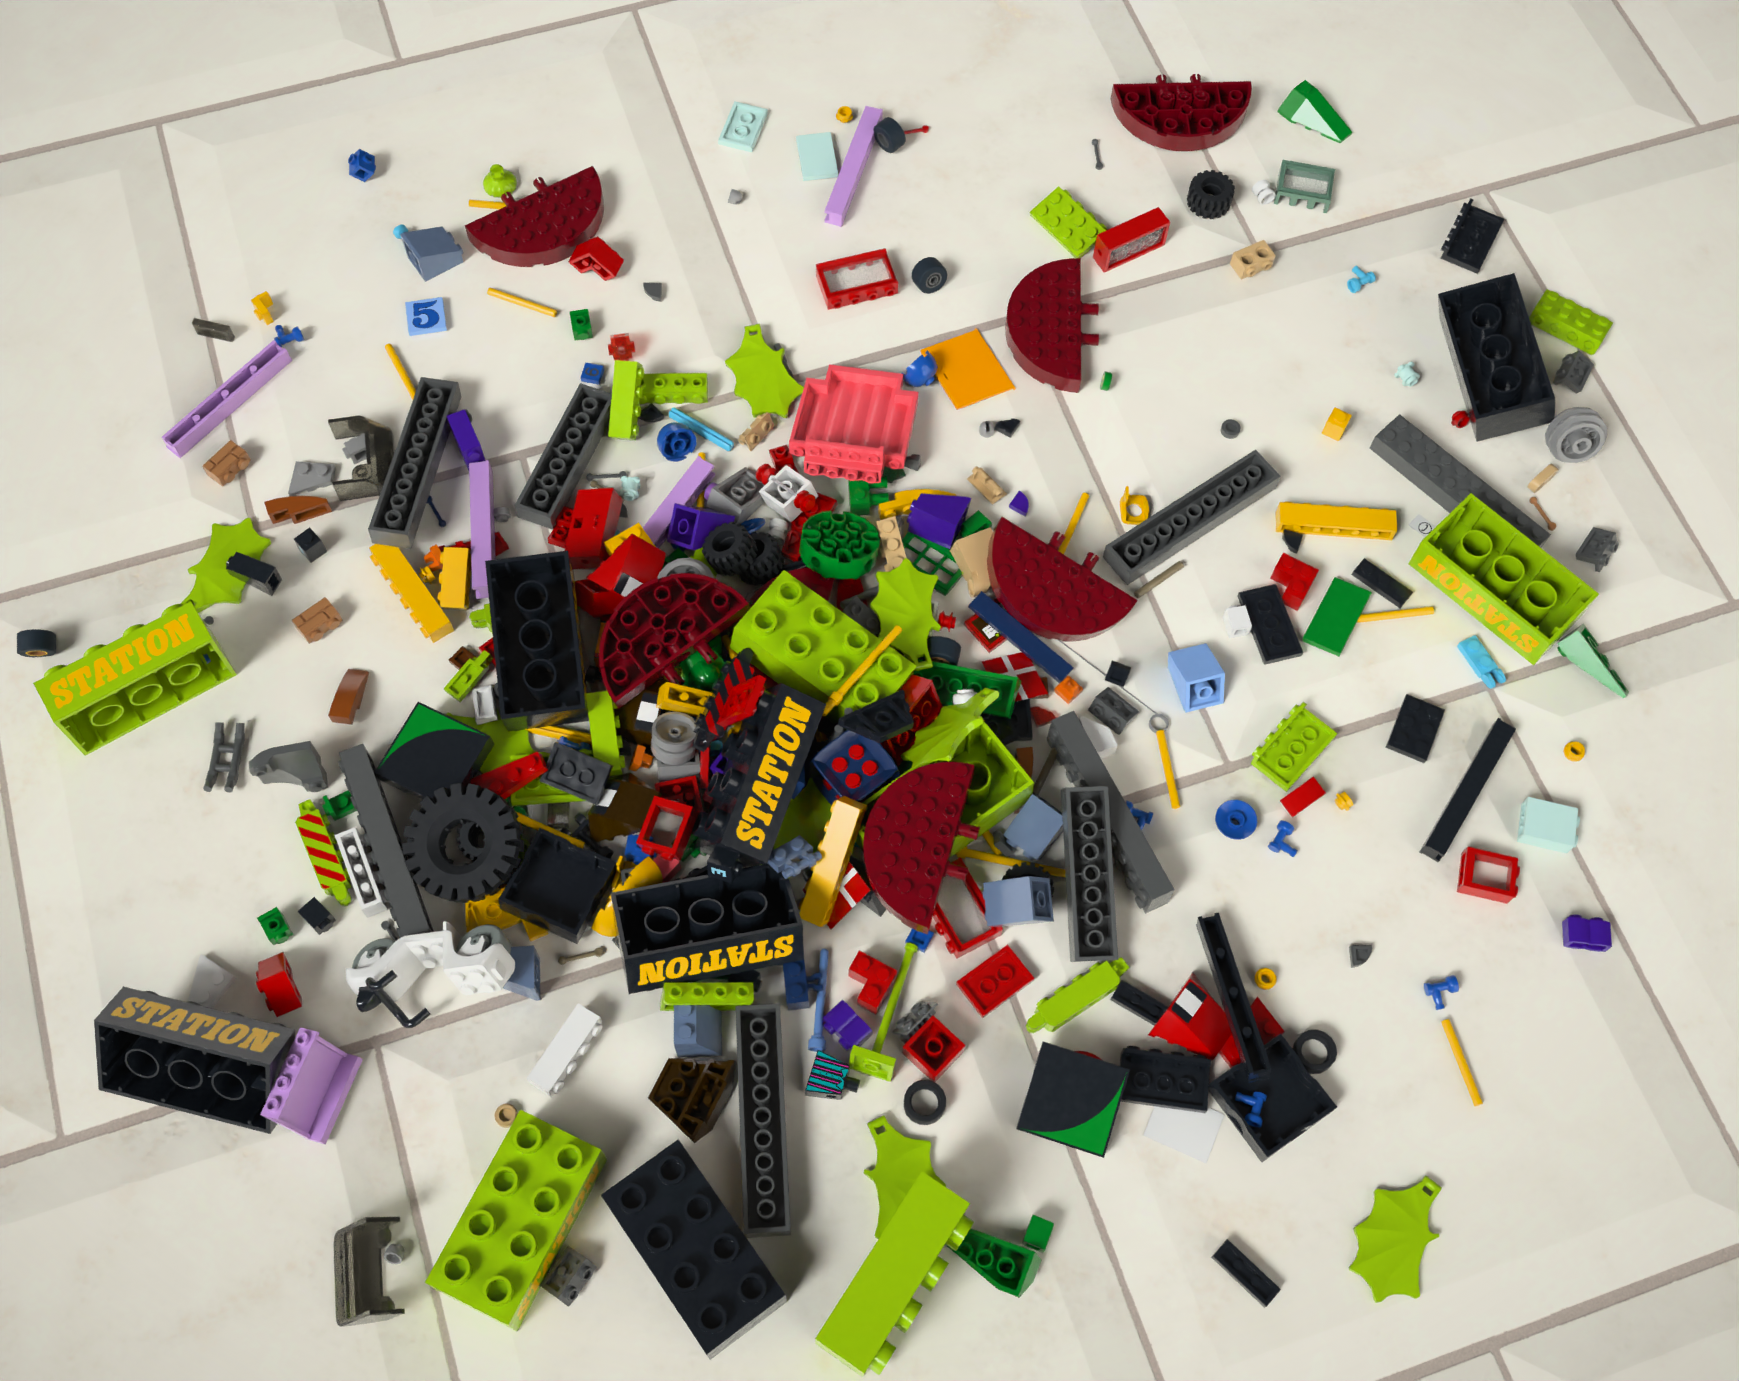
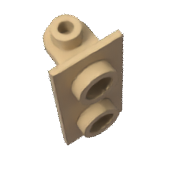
[738,412,774,451]
[967,466,1007,505]

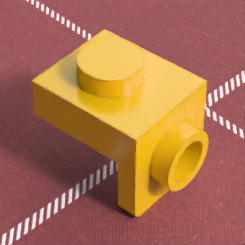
[251,291,274,325]

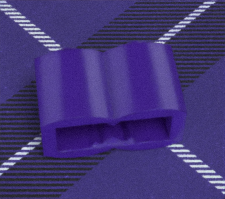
[1562,915,1612,952]
[823,1000,873,1051]

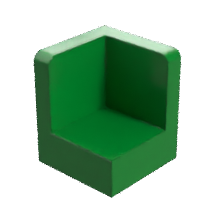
[1022,1215,1054,1253]

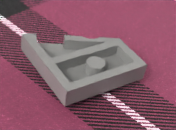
[288,461,336,496]

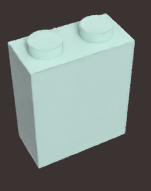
[1517,797,1580,853]

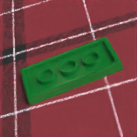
[1302,577,1372,657]

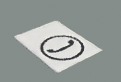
[1409,514,1435,537]

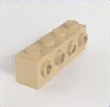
[876,516,906,572]

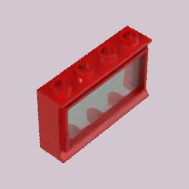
[816,248,898,310]
[933,857,1003,959]

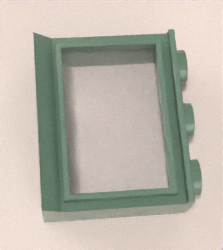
[1274,160,1335,214]

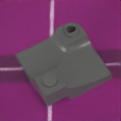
[249,741,328,792]

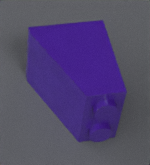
[907,493,971,549]
[667,503,735,550]

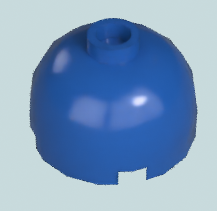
[902,350,938,387]
[657,422,696,462]

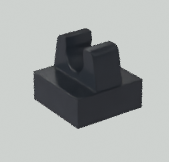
[1105,660,1131,687]

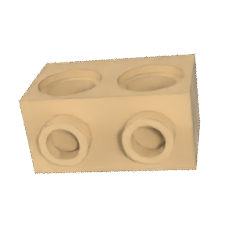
[1230,240,1275,280]

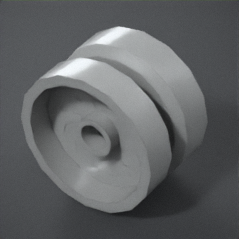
[651,712,697,765]

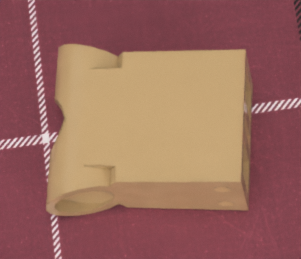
[950,527,993,598]

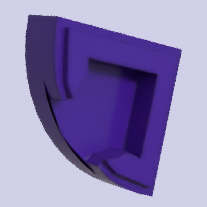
[1009,491,1029,517]

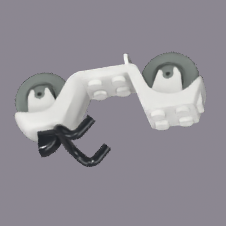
[346,921,515,1028]

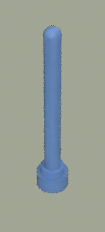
[808,949,829,1052]

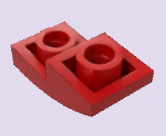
[769,445,799,473]
[548,506,574,549]
[1280,776,1326,817]

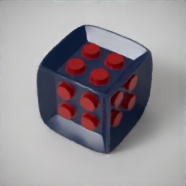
[809,730,900,806]

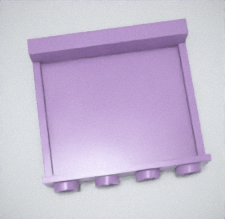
[260,1027,363,1145]

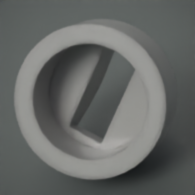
[728,189,742,204]
[979,421,995,438]
[384,1244,405,1264]

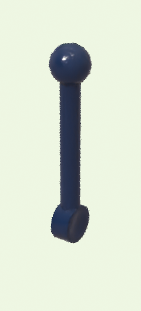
[427,495,446,527]

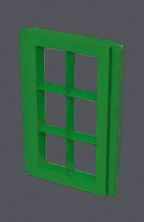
[902,532,962,596]

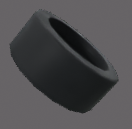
[1292,1030,1337,1074]
[903,1080,946,1125]

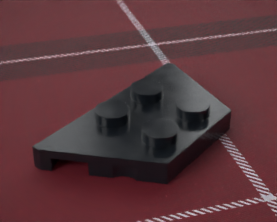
[838,689,914,744]

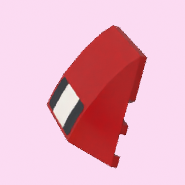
[586,534,666,598]
[1148,972,1231,1060]

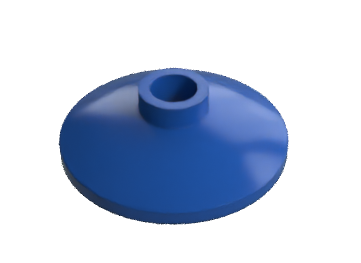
[741,518,766,535]
[1215,800,1257,840]

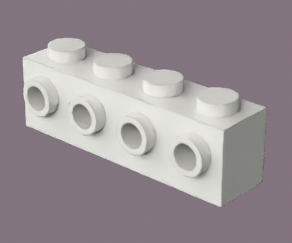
[335,827,388,918]
[526,1003,603,1097]

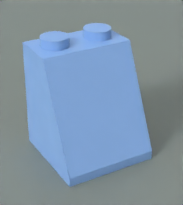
[1168,643,1225,713]

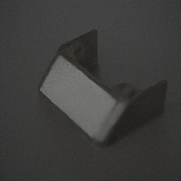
[328,415,395,501]
[333,1217,405,1327]

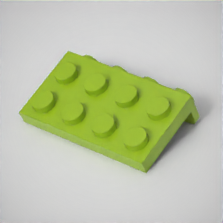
[1030,186,1107,258]
[1529,289,1613,355]
[1251,702,1338,792]
[510,749,594,806]
[660,982,754,1011]

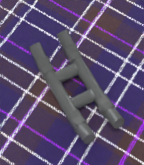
[813,708,853,751]
[203,722,245,793]

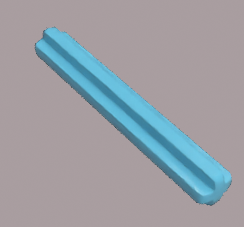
[669,407,734,451]

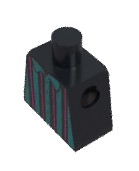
[805,1050,860,1100]

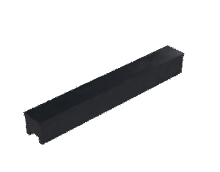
[1419,718,1516,862]
[1196,912,1272,1083]

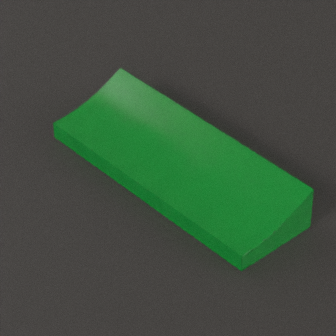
[904,656,1022,718]

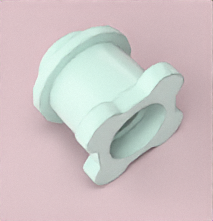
[1394,362,1420,387]
[620,476,641,501]

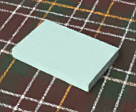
[718,101,768,152]
[796,132,838,181]

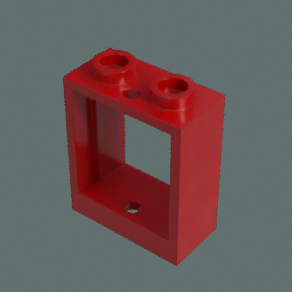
[636,796,699,861]
[1457,847,1520,904]

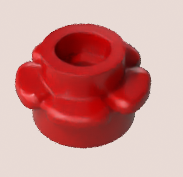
[1451,411,1470,428]

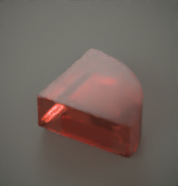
[1030,706,1056,728]

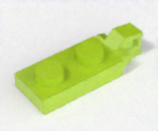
[444,650,493,703]

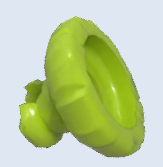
[483,164,517,198]

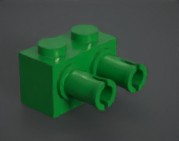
[848,476,889,516]

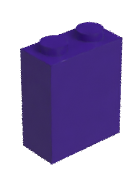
[447,409,486,471]

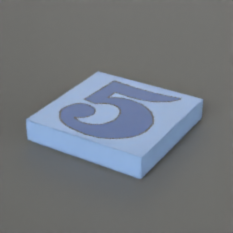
[405,297,447,336]

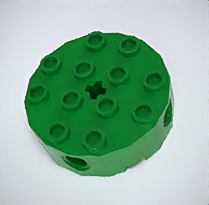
[799,511,880,579]

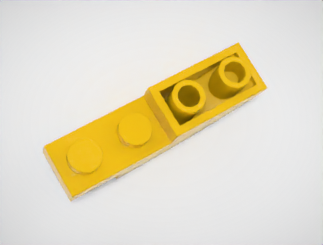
[878,489,957,520]

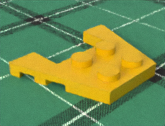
[465,883,549,942]

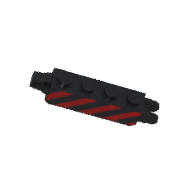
[692,648,755,752]

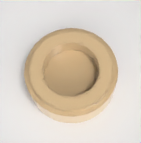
[495,1104,518,1128]

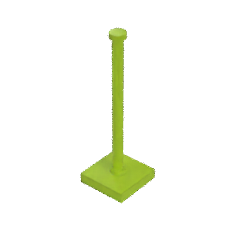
[849,943,918,1082]

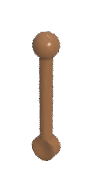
[1529,497,1556,531]

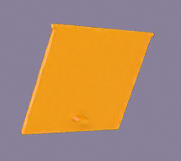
[920,328,1016,410]

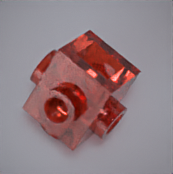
[608,333,635,361]

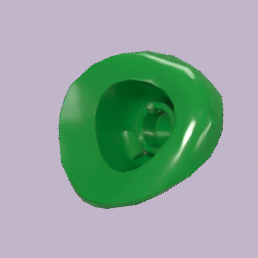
[679,649,724,693]

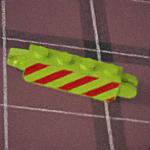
[295,799,352,906]

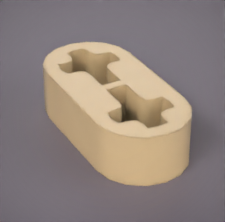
[1527,463,1559,493]

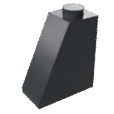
[226,552,282,596]

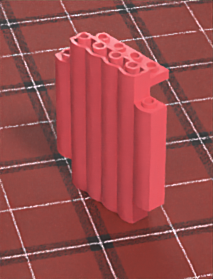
[789,364,919,484]

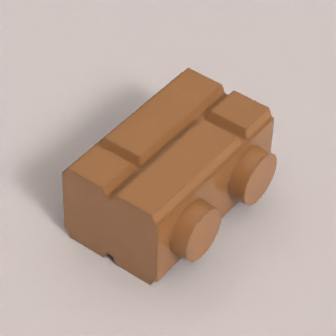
[202,440,251,487]
[292,597,343,644]

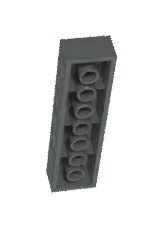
[514,383,612,530]
[1061,786,1118,962]

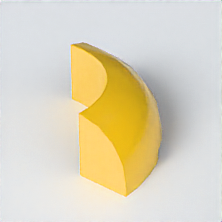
[591,856,663,937]

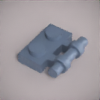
[768,835,822,879]

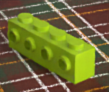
[608,360,644,441]
[639,373,708,404]
[586,691,626,777]

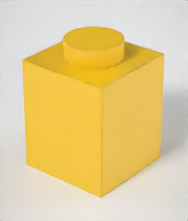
[1322,407,1352,441]

